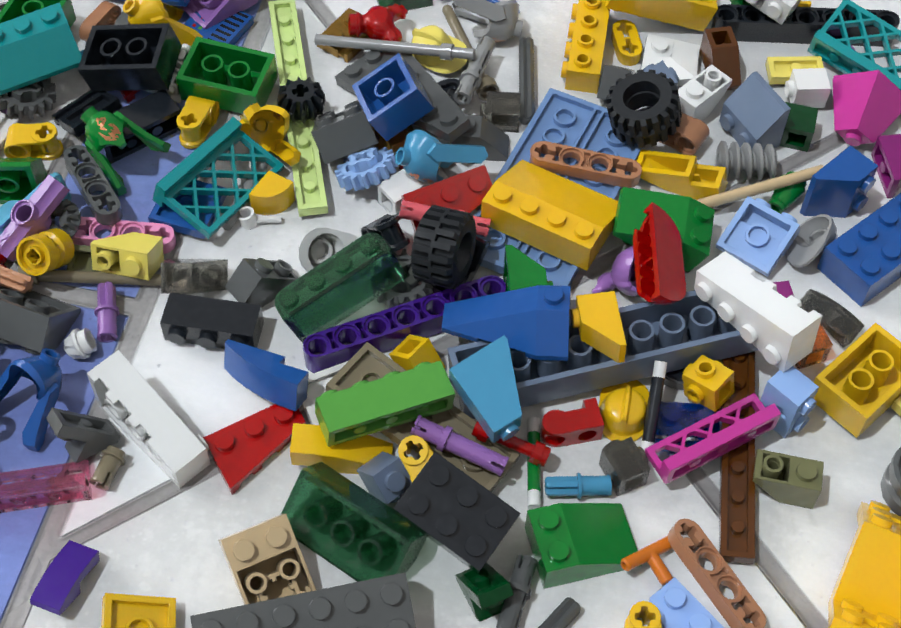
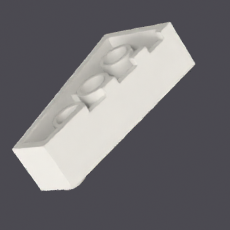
[694,251,823,373]
[87,350,210,488]

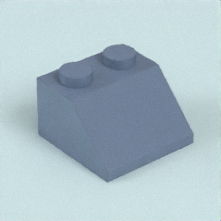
[719,71,791,150]

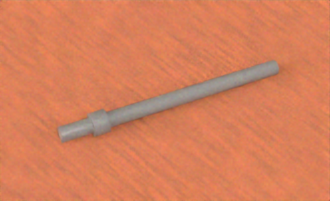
[314,34,475,61]

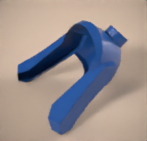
[0,348,62,451]

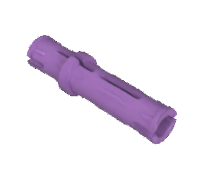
[410,415,509,477]

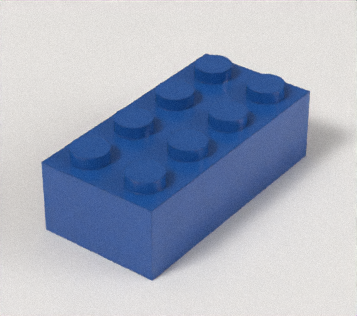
[817,193,901,307]

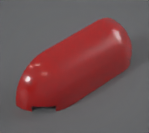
[633,202,686,305]

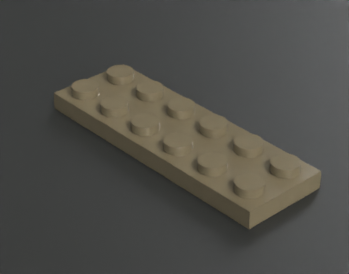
[326,342,520,492]

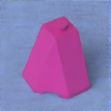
[832,70,901,146]

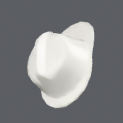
[298,228,367,280]

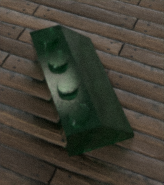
[281,462,427,582]

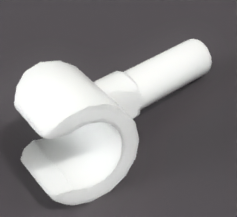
[239,206,281,230]

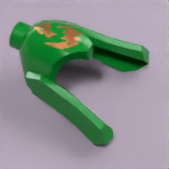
[80,106,171,196]

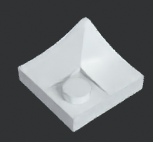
[640,34,700,86]

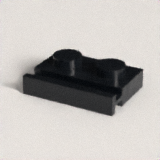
[52,90,122,138]

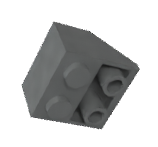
[311,100,380,164]

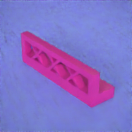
[644,393,782,485]

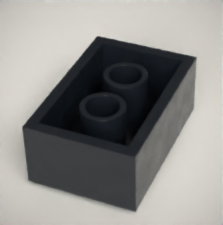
[78,23,182,91]
[393,452,521,574]

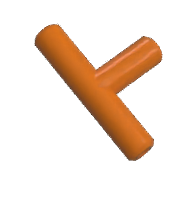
[621,536,673,585]

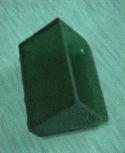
[275,233,408,343]

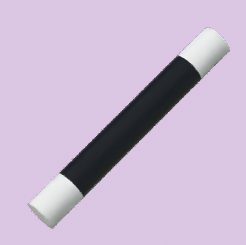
[639,360,667,458]

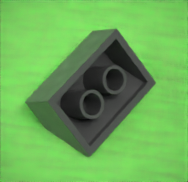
[0,285,81,355]

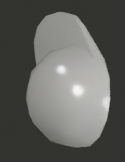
[786,214,837,268]

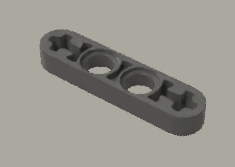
[63,145,123,225]

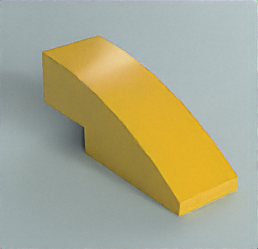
[637,150,728,200]
[290,423,393,474]

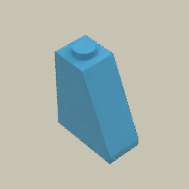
[449,335,522,443]

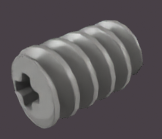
[715,141,777,180]

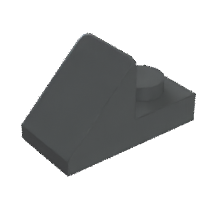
[46,408,120,463]

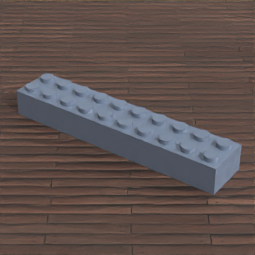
[447,290,759,419]

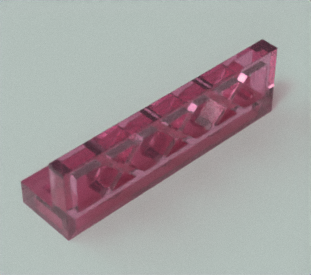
[0,460,92,513]

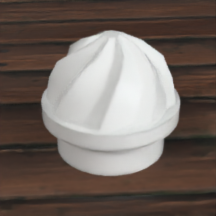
[64,328,97,359]

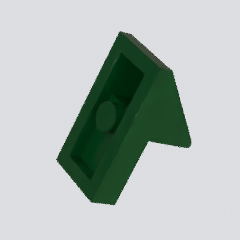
[455,562,514,621]

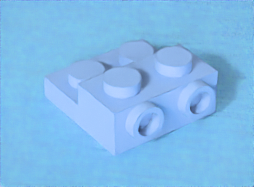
[716,196,800,277]

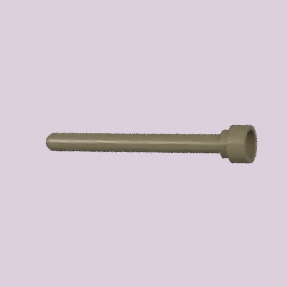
[442,5,499,101]
[18,266,168,286]

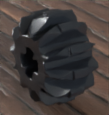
[277,76,326,125]

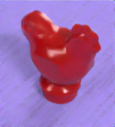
[348,4,408,42]

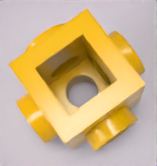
[682,355,734,412]

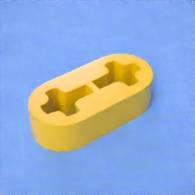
[611,20,642,66]

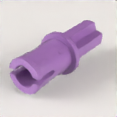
[94,281,120,343]

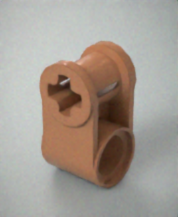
[659,112,710,155]

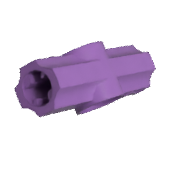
[0,174,70,262]

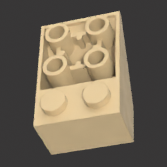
[218,513,316,605]

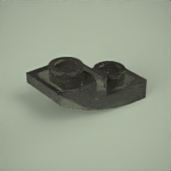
[800,289,865,348]

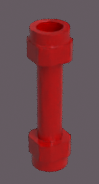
[471,421,551,467]

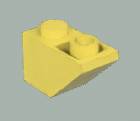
[90,232,164,281]

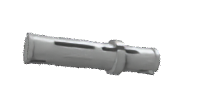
[453,36,496,105]

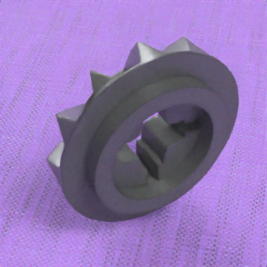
[48,199,81,238]

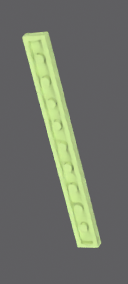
[268,0,328,217]

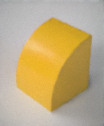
[249,170,295,215]
[389,334,445,371]

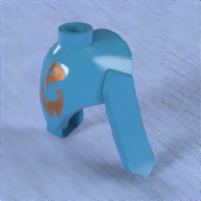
[395,130,489,184]

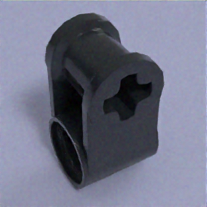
[361,214,410,254]

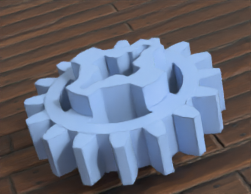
[334,147,398,191]

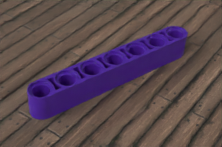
[303,275,506,373]

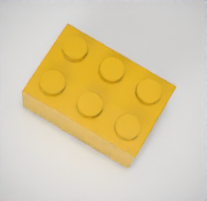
[814,323,901,438]

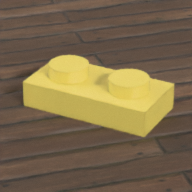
[765,56,824,85]

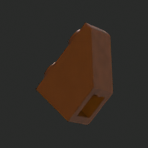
[699,26,741,90]

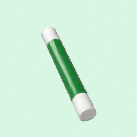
[527,417,541,510]

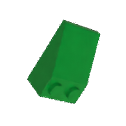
[612,187,715,273]
[525,503,642,589]

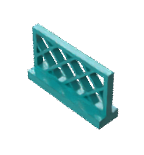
[807,0,901,90]
[152,117,284,239]

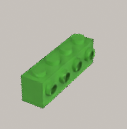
[315,361,455,447]

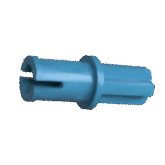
[544,473,612,499]

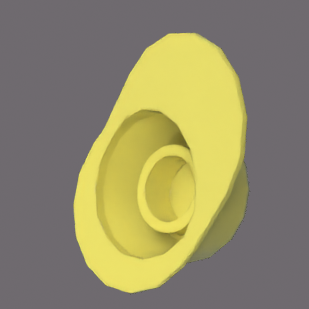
[412,25,468,74]

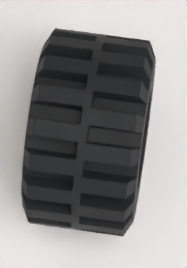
[606,69,682,148]
[411,205,476,289]

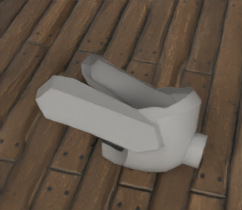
[452,0,523,42]

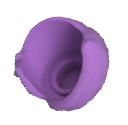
[592,246,638,297]

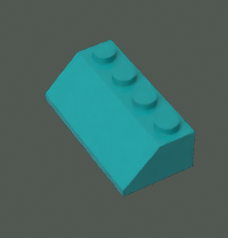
[0,2,82,95]

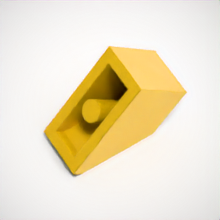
[571,291,627,363]

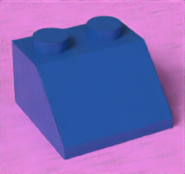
[800,145,878,218]

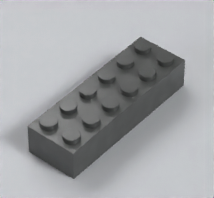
[190,572,416,628]

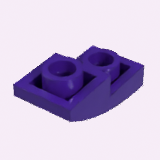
[30,540,100,615]

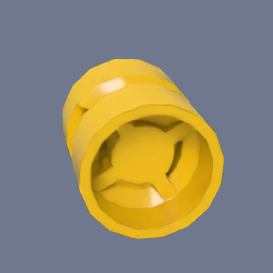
[16,228,75,276]

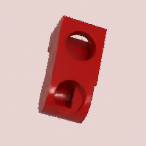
[540,398,604,447]

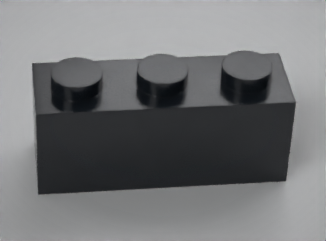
[100,90,181,164]
[160,292,264,349]

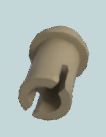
[89,446,126,491]

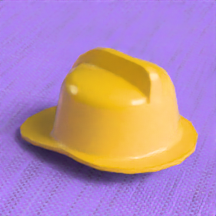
[599,380,649,443]

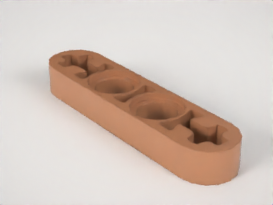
[529,141,642,188]
[668,518,766,628]

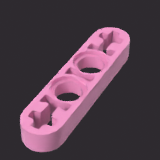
[60,216,177,254]

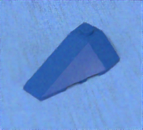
[442,285,571,361]

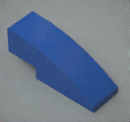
[224,339,309,411]

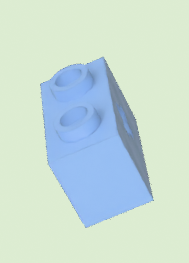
[755,366,819,438]

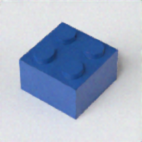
[352,53,434,142]

